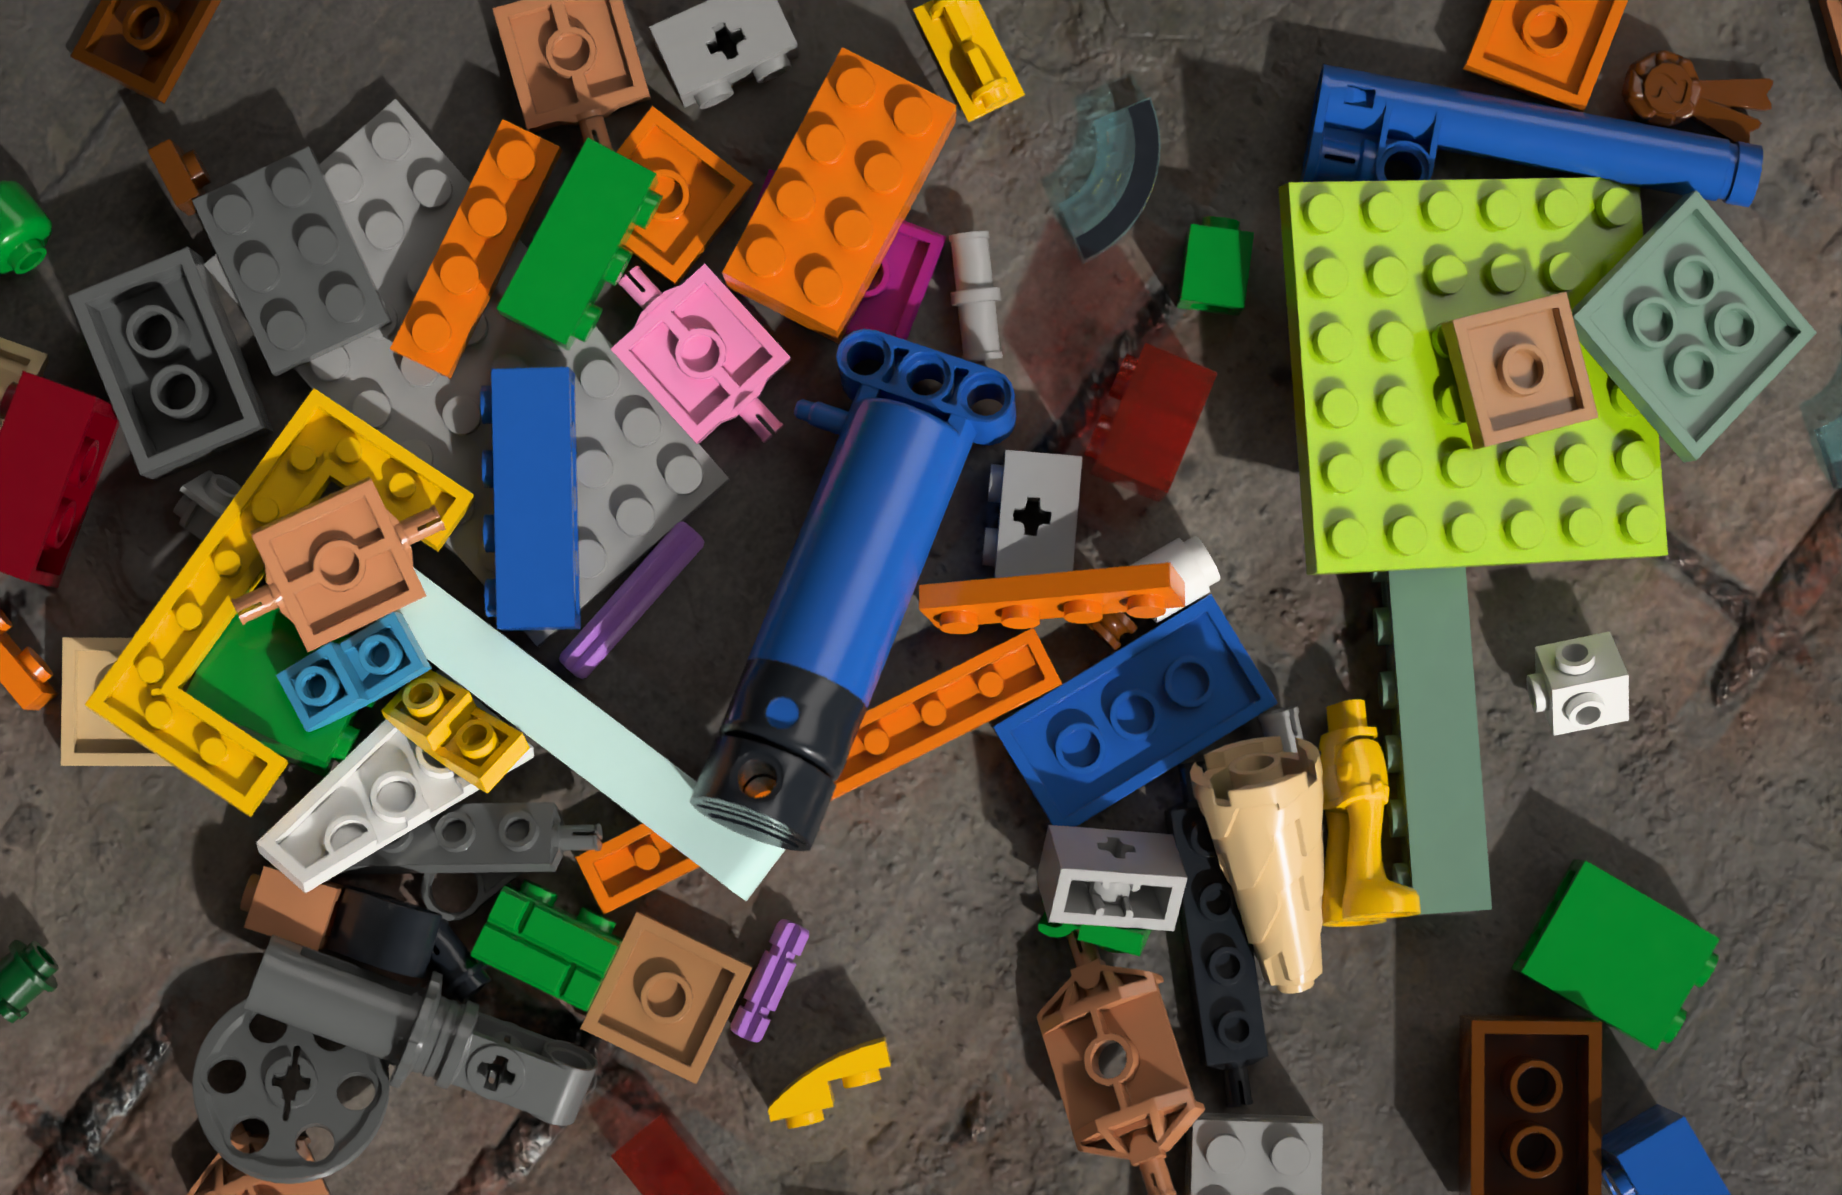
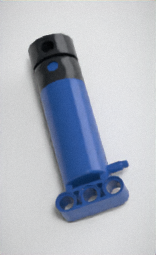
[689,329,1017,852]

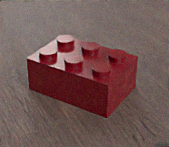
[0,371,120,588]

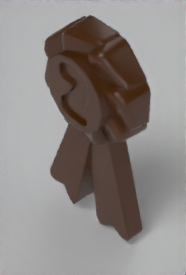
[1622,50,1773,144]

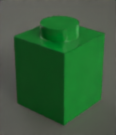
[1176,216,1254,316]

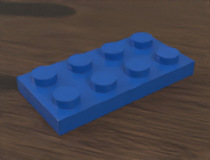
[992,594,1278,827]

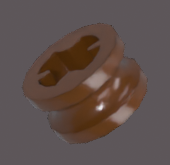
[1085,612,1138,652]

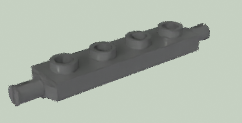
[258,802,603,875]

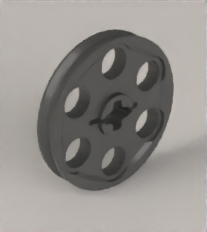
[192,999,390,1184]

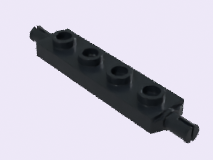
[1164,761,1269,1107]

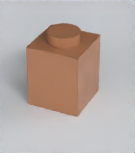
[240,865,344,951]

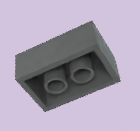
[68,247,274,481]

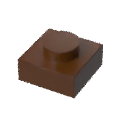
[147,139,212,216]

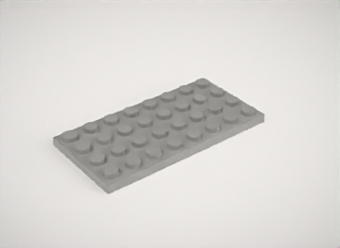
[204,99,730,647]

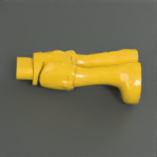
[1318,699,1421,927]

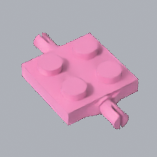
[611,264,791,444]

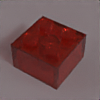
[1084,343,1218,502]

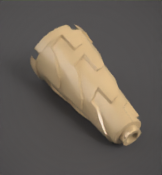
[1190,736,1324,994]

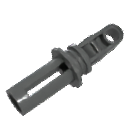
[244,934,598,1126]

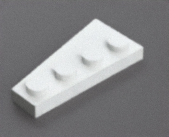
[256,668,534,893]

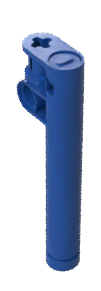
[1300,64,1763,207]

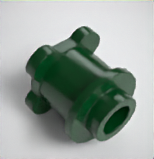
[0,940,59,1023]

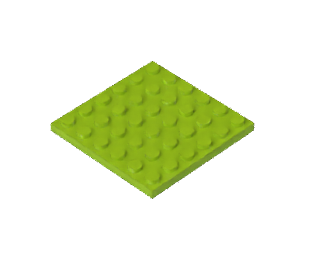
[1278,177,1668,575]

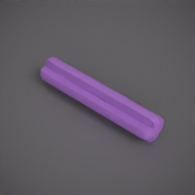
[559,521,704,679]

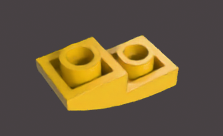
[381,670,530,794]
[768,1036,891,1129]

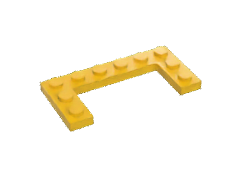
[84,388,475,818]

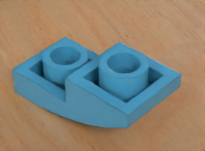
[276,611,432,732]

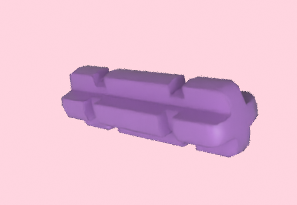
[731,919,809,1043]

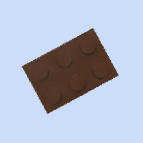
[1459,1015,1602,1195]

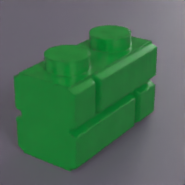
[470,879,623,1012]

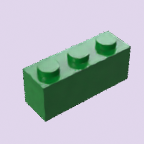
[496,137,663,351]

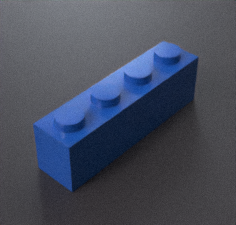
[480,367,581,631]

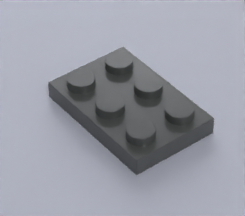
[192,146,393,377]

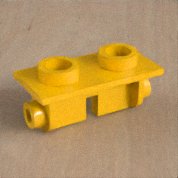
[913,0,1025,123]

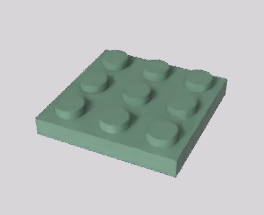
[1571,190,1817,463]

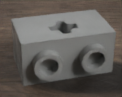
[649,0,799,109]
[982,450,1083,578]
[1036,825,1188,931]

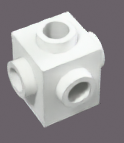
[1526,632,1629,736]

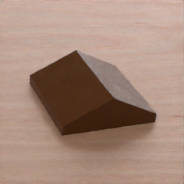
[70,0,221,104]

